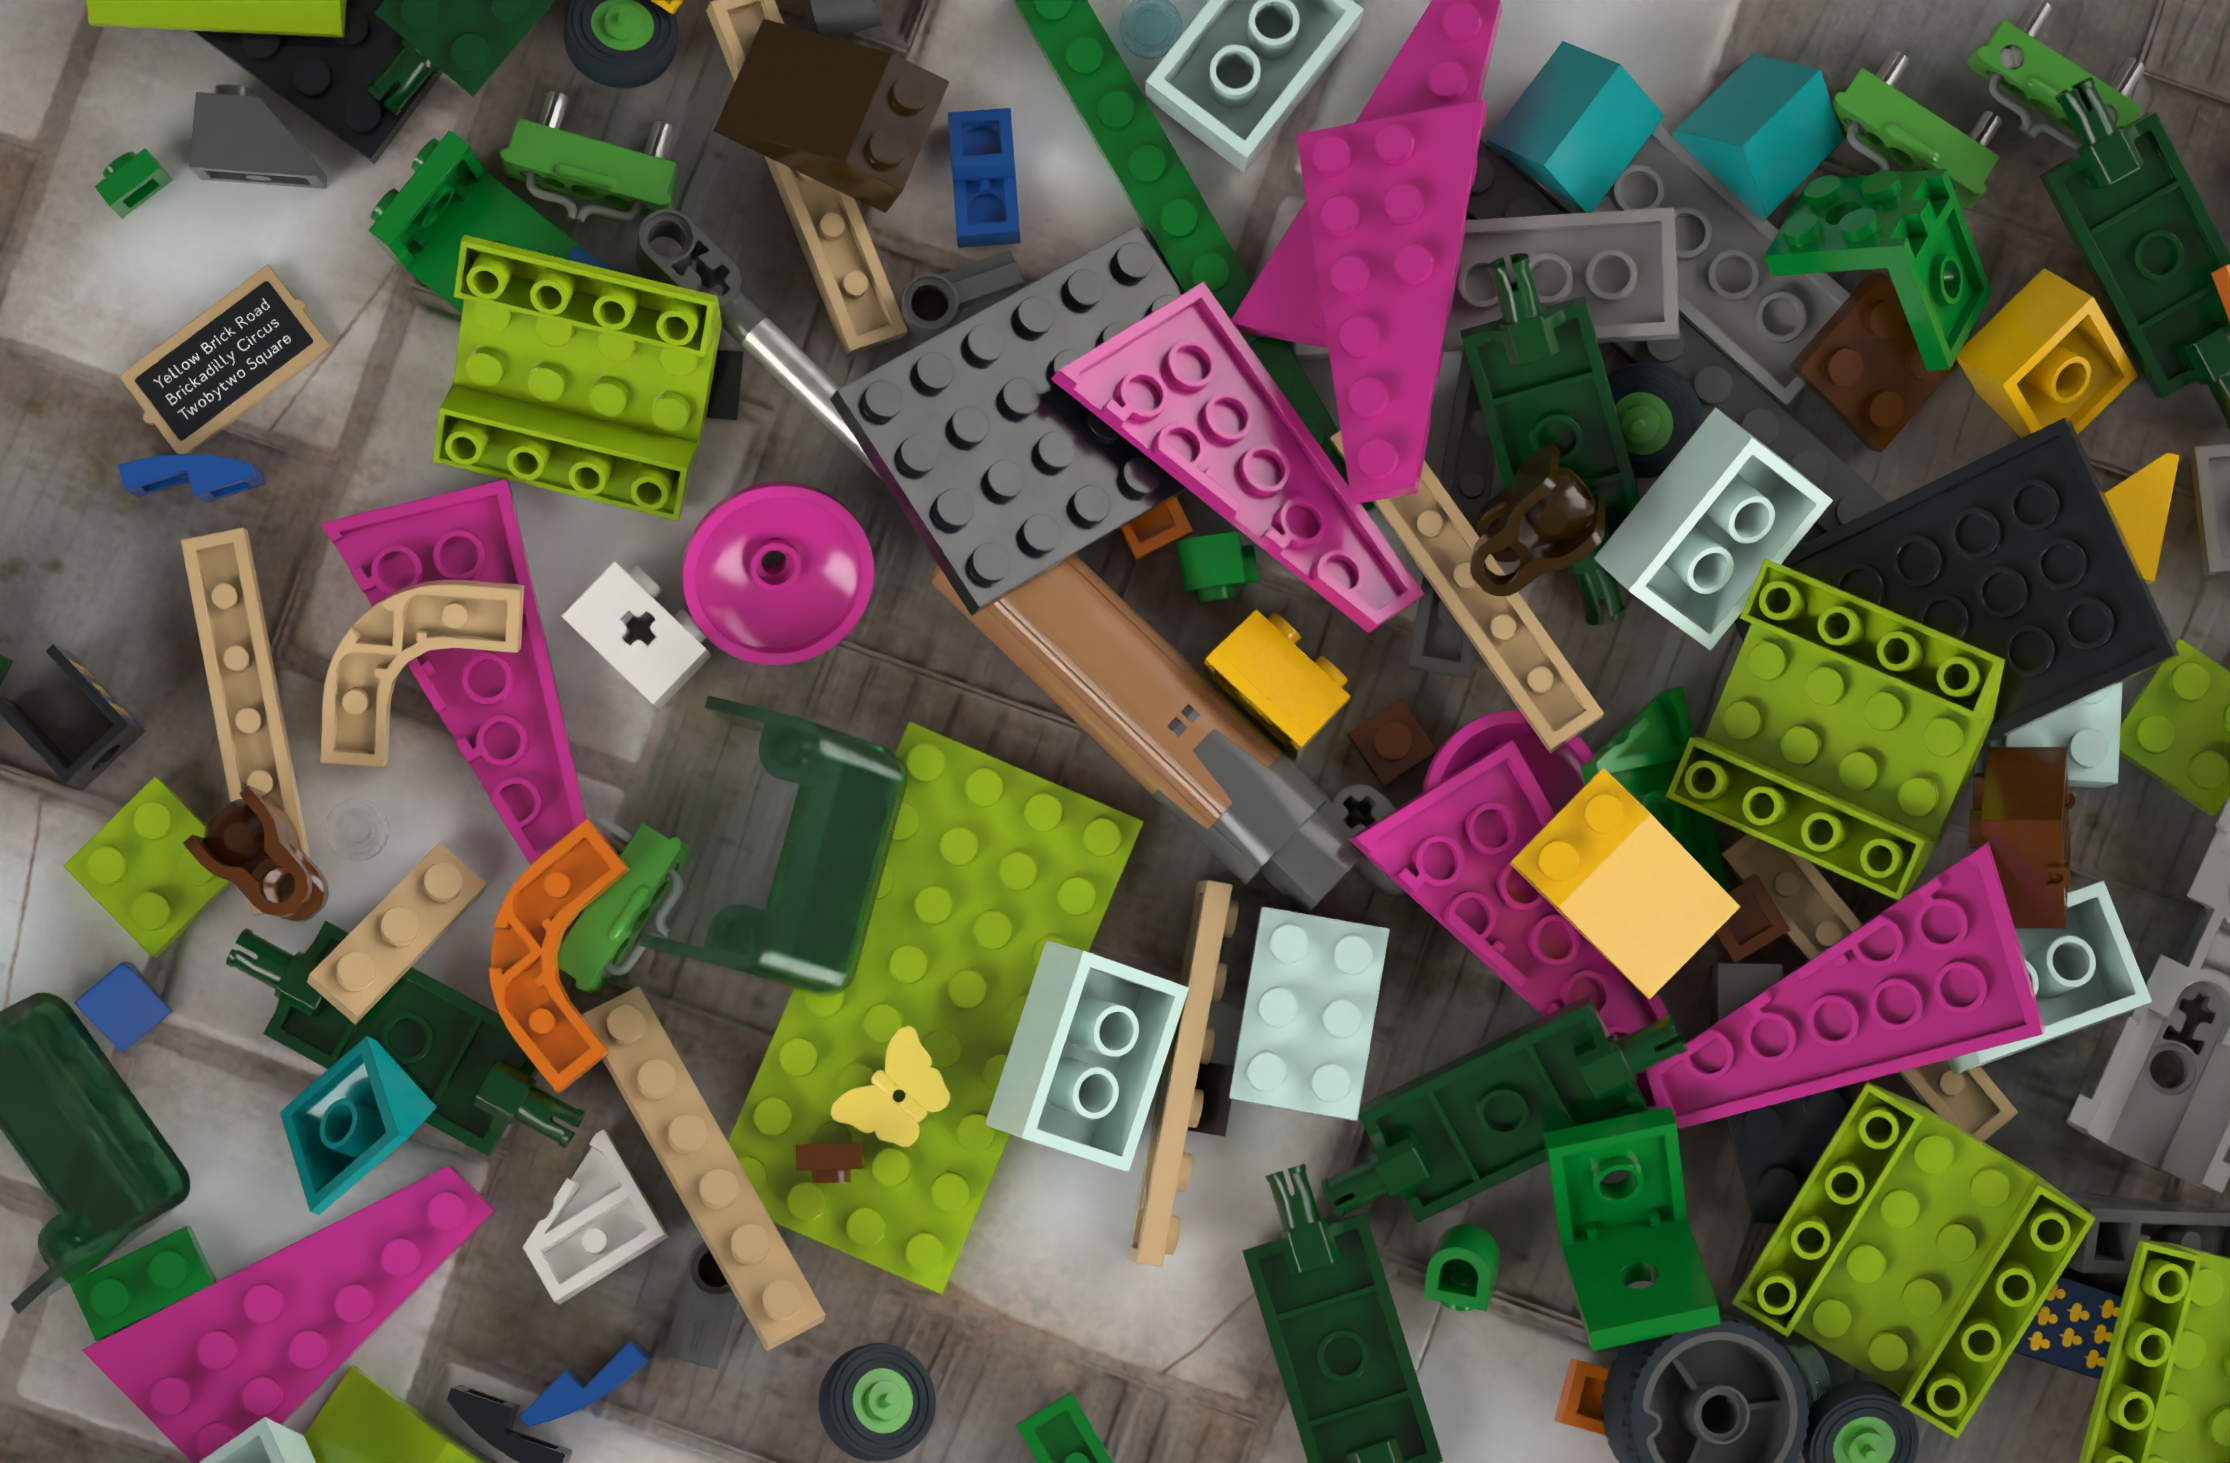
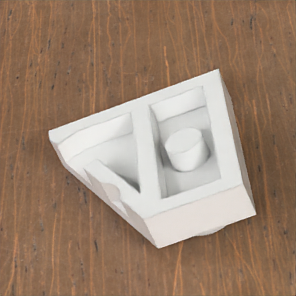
[523,1129,669,1305]

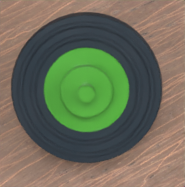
[563,0,679,88]
[1607,363,1703,478]
[818,1343,936,1462]
[1802,1381,1919,1463]

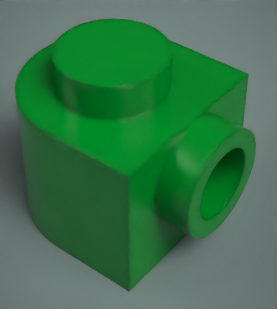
[1176,531,1259,604]
[1423,1224,1500,1311]

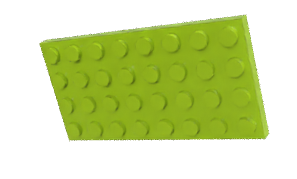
[728,721,1144,1294]

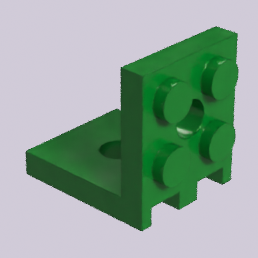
[368,130,587,314]
[1764,169,1992,371]
[1543,1106,1720,1351]

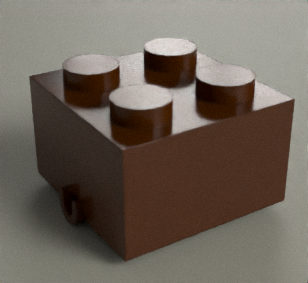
[1969,747,2076,928]

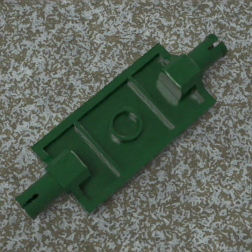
[366,0,555,115]
[2039,77,2230,430]
[1460,253,1640,626]
[226,921,585,1156]
[1321,995,1688,1223]
[1242,1164,1443,1463]

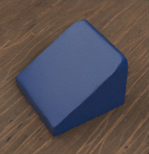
[75,961,173,1053]

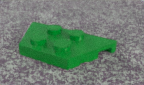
[1581,686,1728,890]

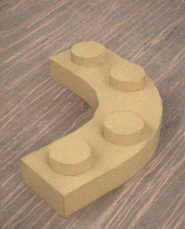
[320,580,524,768]

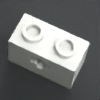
[561,561,712,710]

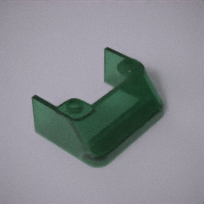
[639,695,907,997]
[0,992,190,1314]

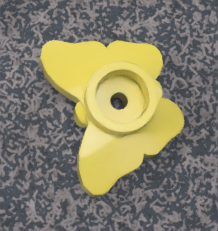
[830,1026,951,1147]

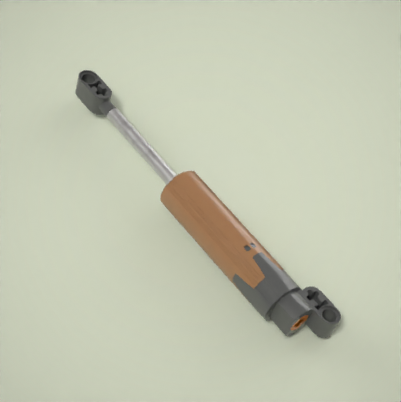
[636,209,1408,914]

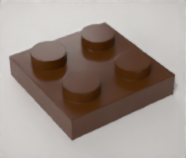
[1789,271,1959,453]

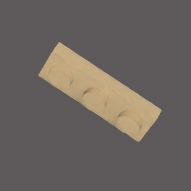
[307,842,487,1025]

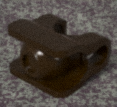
[1470,441,1606,596]

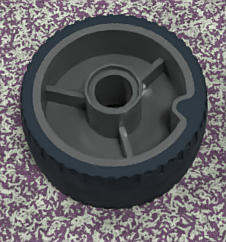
[1601,1314,1809,1463]

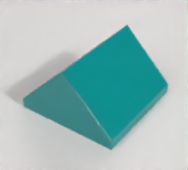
[1486,41,1664,213]
[1671,54,1844,222]
[280,1036,437,1215]

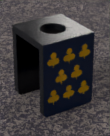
[0,644,145,789]
[2013,1277,2123,1380]

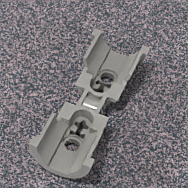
[2066,794,2230,1193]

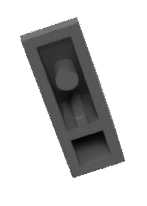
[2062,1192,2230,1274]

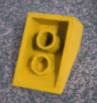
[1509,768,1740,1000]

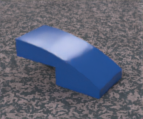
[948,108,1021,248]
[118,454,266,503]
[519,1340,654,1427]

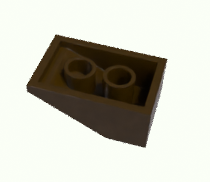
[713,19,950,213]

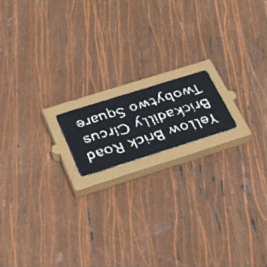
[118,264,332,455]

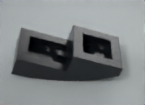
[447,1385,573,1463]

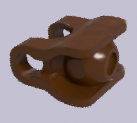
[183,785,329,922]

